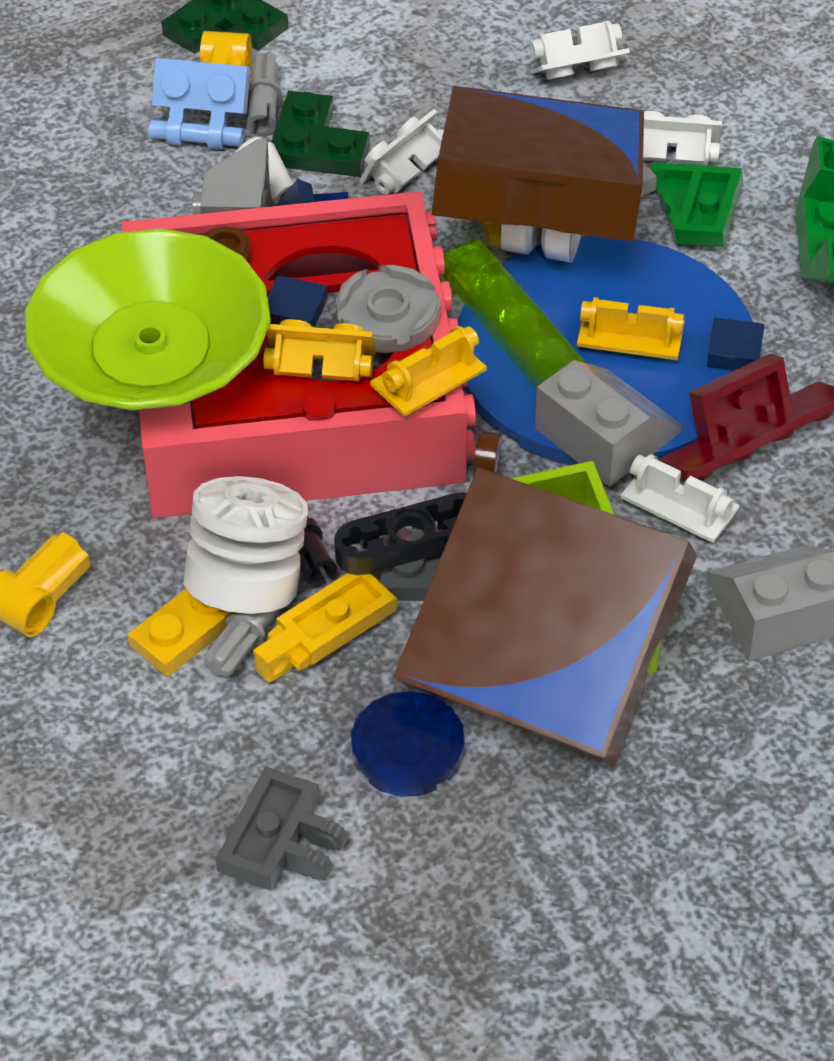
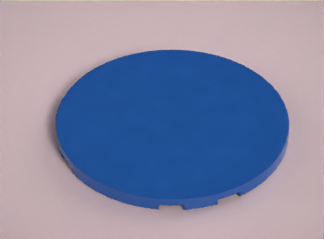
[458,236,753,465]

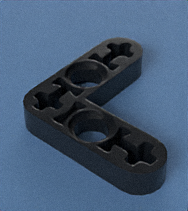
[334,492,467,575]

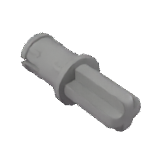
[246,52,282,136]
[204,607,284,677]

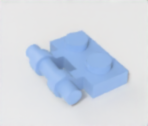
[149,58,250,150]

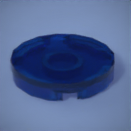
[351,691,465,797]

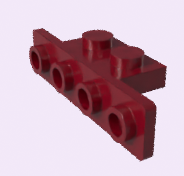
[659,354,834,481]

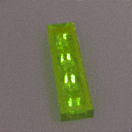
[442,239,586,390]

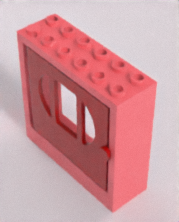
[121,191,476,518]

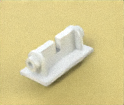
[530,20,630,80]
[359,109,444,195]
[643,111,722,166]
[621,454,740,543]

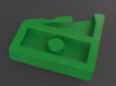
[651,162,743,247]

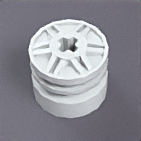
[183,476,308,614]

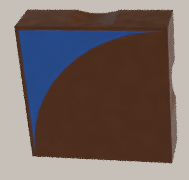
[431,85,644,242]
[393,467,697,767]

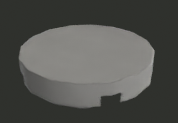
[336,265,441,353]

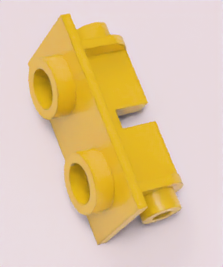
[577,297,685,360]
[264,319,376,382]
[370,326,487,417]

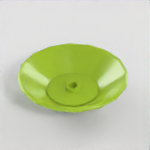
[24,228,271,411]

